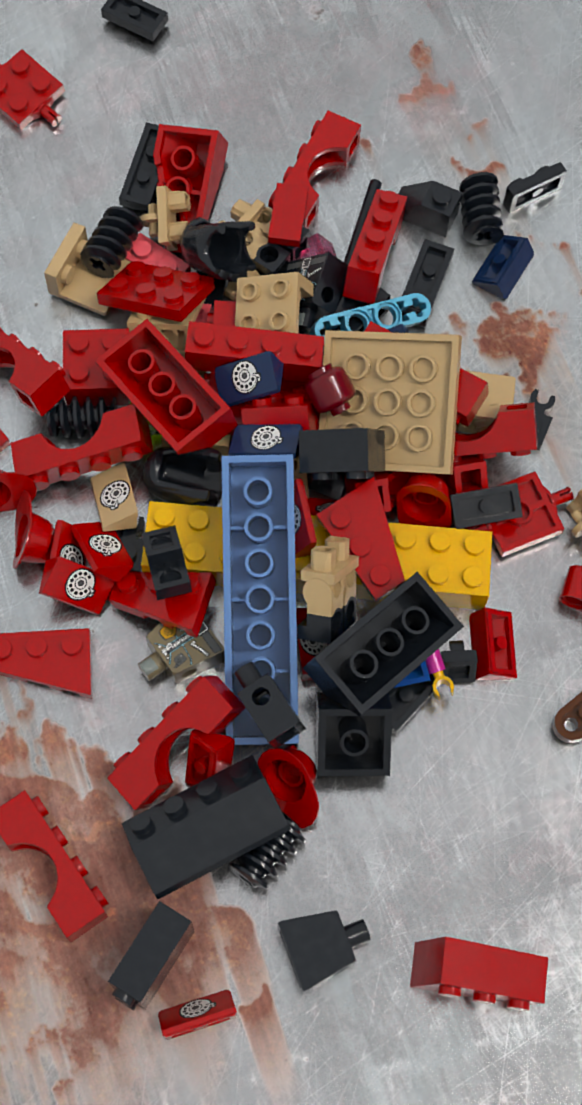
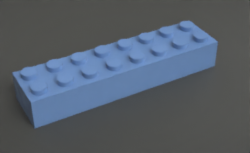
[221,454,299,745]

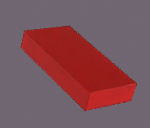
[268,183,309,247]

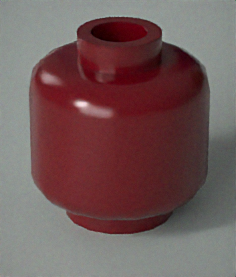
[305,363,356,417]

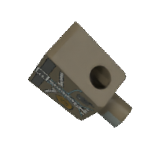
[137,620,225,684]

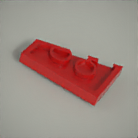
[316,477,405,603]
[109,572,216,638]
[0,628,92,699]

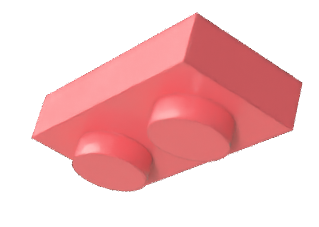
[125,233,191,272]

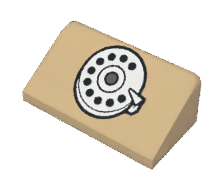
[90,463,138,532]

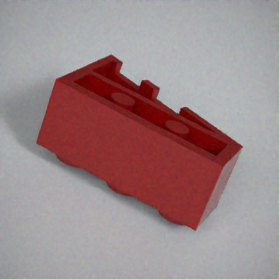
[410,936,548,1011]

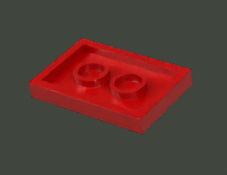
[97,261,215,322]

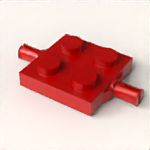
[0,49,65,131]
[464,471,574,557]

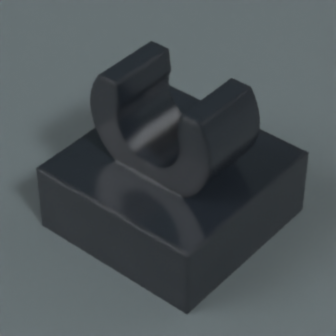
[441,640,478,683]

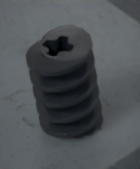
[459,172,504,246]
[80,206,144,278]
[46,396,117,438]
[228,812,306,890]

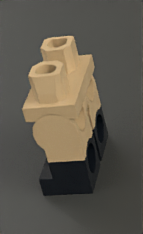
[218,199,310,276]
[297,536,359,644]

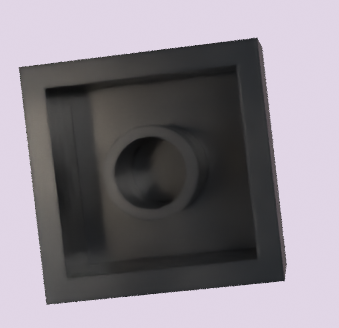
[299,428,385,480]
[315,692,392,776]

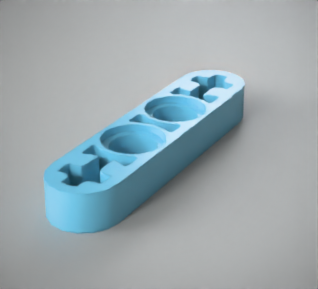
[310,293,431,349]

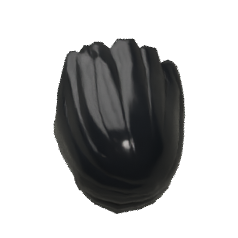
[180,217,256,282]
[143,447,222,507]

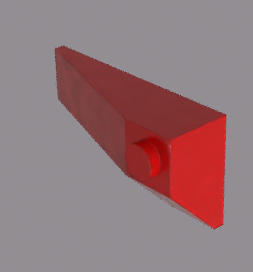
[153,124,228,254]

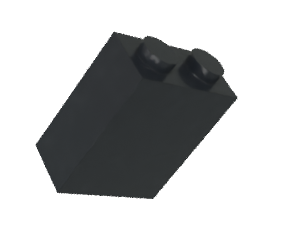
[108,901,194,1011]

